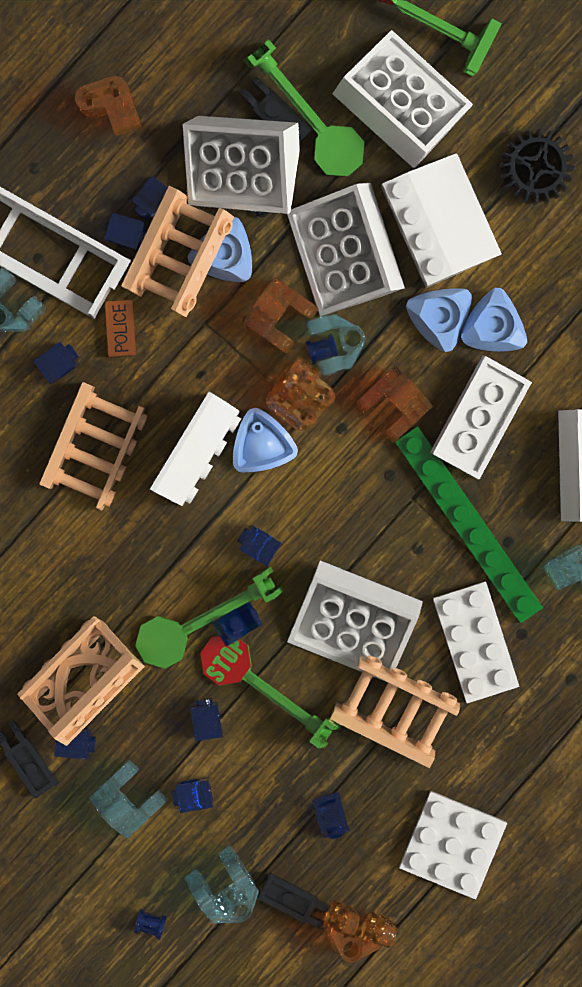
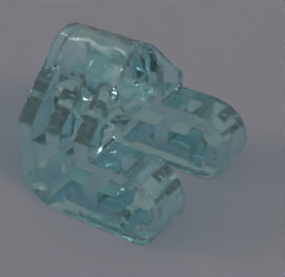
[0,267,46,332]
[306,314,366,377]
[543,544,582,591]
[89,760,168,839]
[185,845,259,923]

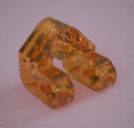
[75,76,142,136]
[243,277,319,354]
[266,354,335,431]
[355,366,433,444]
[322,900,397,962]

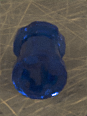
[306,334,339,365]
[133,908,167,940]

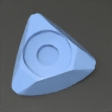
[188,217,252,282]
[406,288,472,352]
[461,288,527,352]
[233,408,298,472]

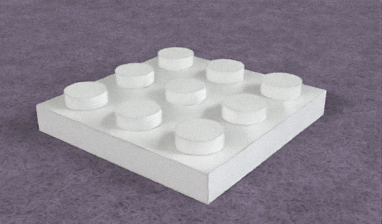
[399,790,507,899]

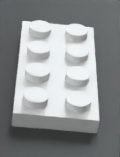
[430,355,532,479]
[433,581,519,703]

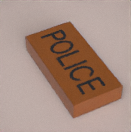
[105,300,136,357]

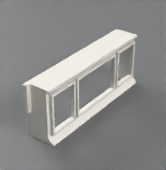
[0,187,131,319]

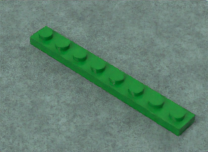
[395,426,543,623]

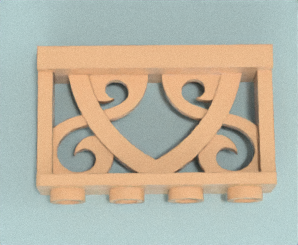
[17,616,145,746]

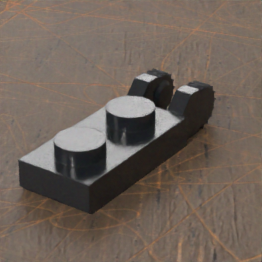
[239,77,312,143]
[0,720,59,799]
[257,872,337,931]

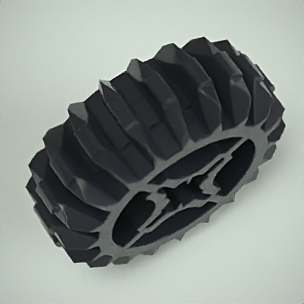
[499,129,575,205]

